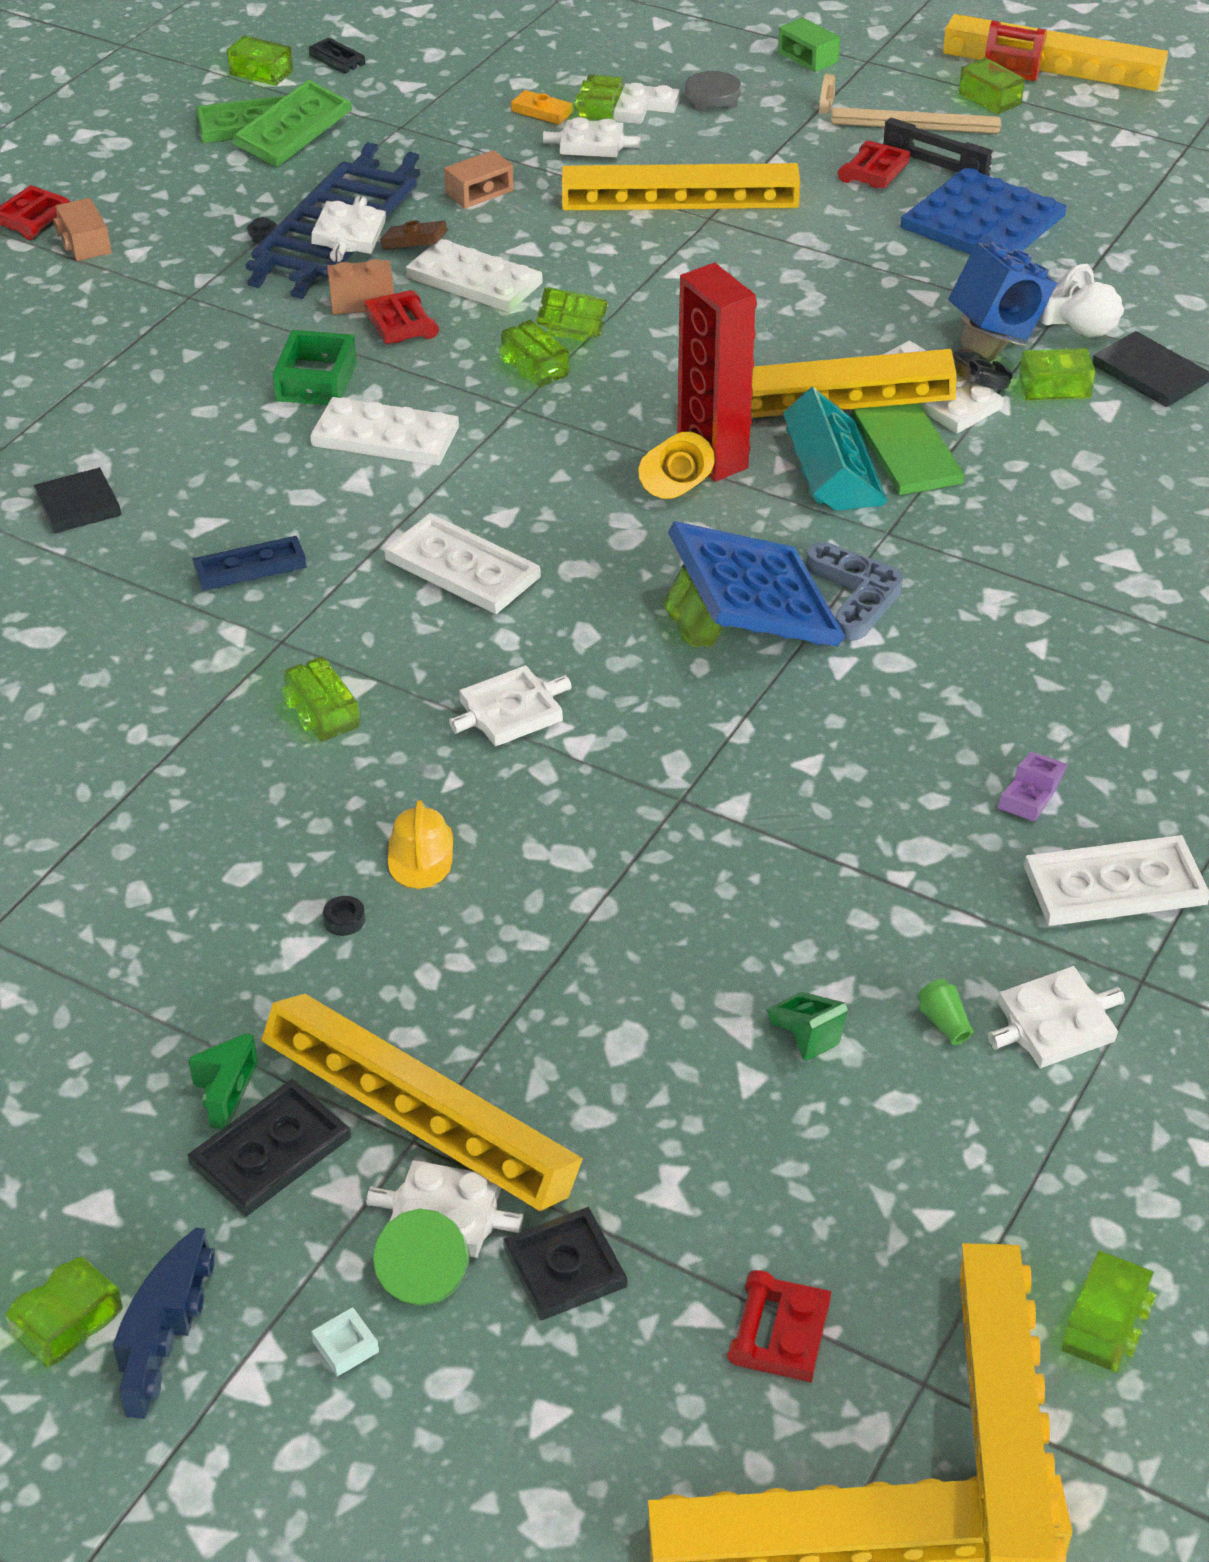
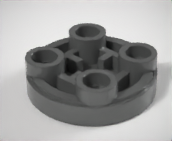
[685,71,741,111]

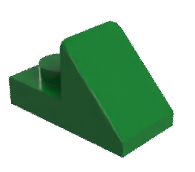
[766,992,848,1061]
[188,1033,258,1130]

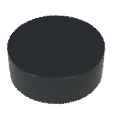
[323,896,365,936]

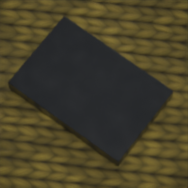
[1092,331,1209,407]
[187,1078,351,1217]

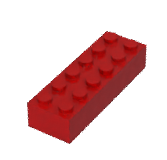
[677,262,757,482]

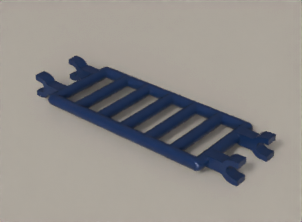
[245,142,420,299]

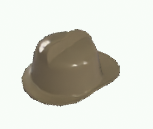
[960,314,1027,362]

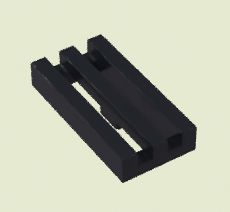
[309,38,366,74]

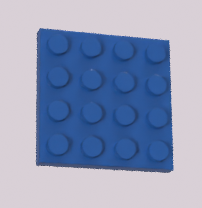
[900,168,1067,254]
[668,521,845,647]

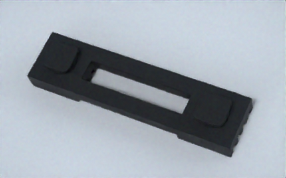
[883,117,993,176]

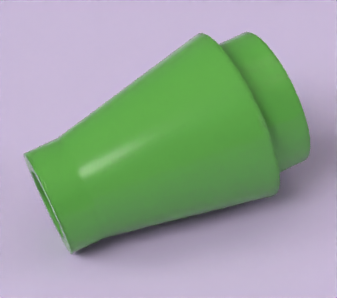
[917,979,974,1045]

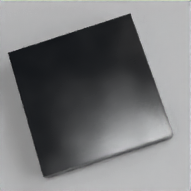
[34,467,122,533]
[503,1206,627,1321]

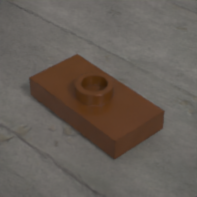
[380,220,448,250]

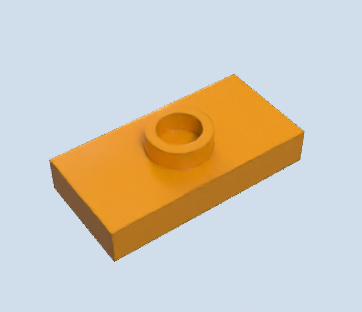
[511,90,573,125]

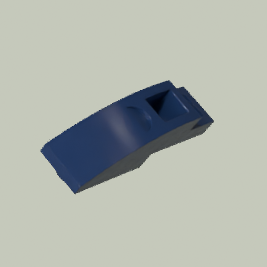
[113,1228,215,1419]

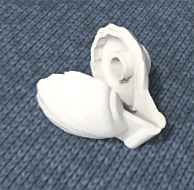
[1039,264,1124,338]

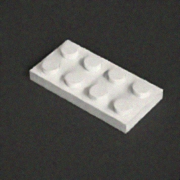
[405,239,543,312]
[883,341,1004,434]
[310,397,459,466]
[384,513,541,614]
[1024,835,1209,926]

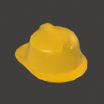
[638,432,714,499]
[388,800,453,889]

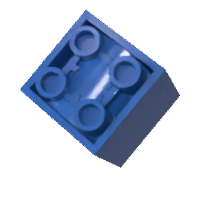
[948,242,1057,341]

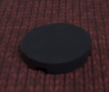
[952,350,1013,390]

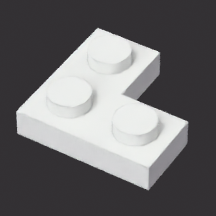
[614,83,680,124]

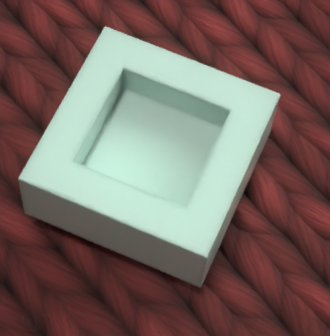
[311,1307,379,1376]

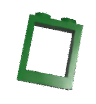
[272,330,357,406]

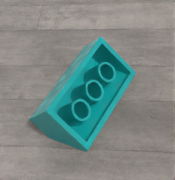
[783,387,888,511]

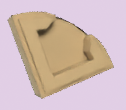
[819,74,836,114]

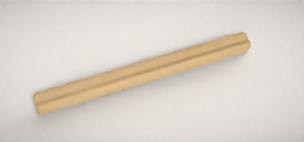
[831,107,1001,134]

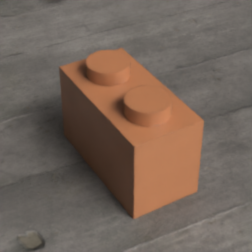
[444,150,514,209]
[53,198,112,261]
[327,259,394,315]

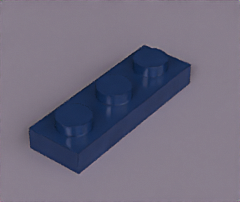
[192,535,307,591]

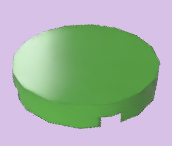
[373,1208,470,1306]

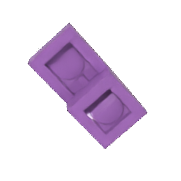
[998,751,1067,822]

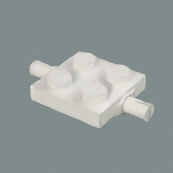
[543,117,641,157]
[311,196,386,262]
[449,665,571,747]
[988,966,1125,1069]
[366,1160,524,1258]

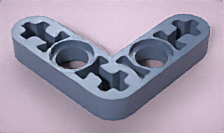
[807,542,903,641]

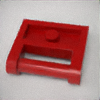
[982,20,1047,81]
[837,141,910,188]
[0,185,70,240]
[364,290,439,344]
[727,1270,832,1383]

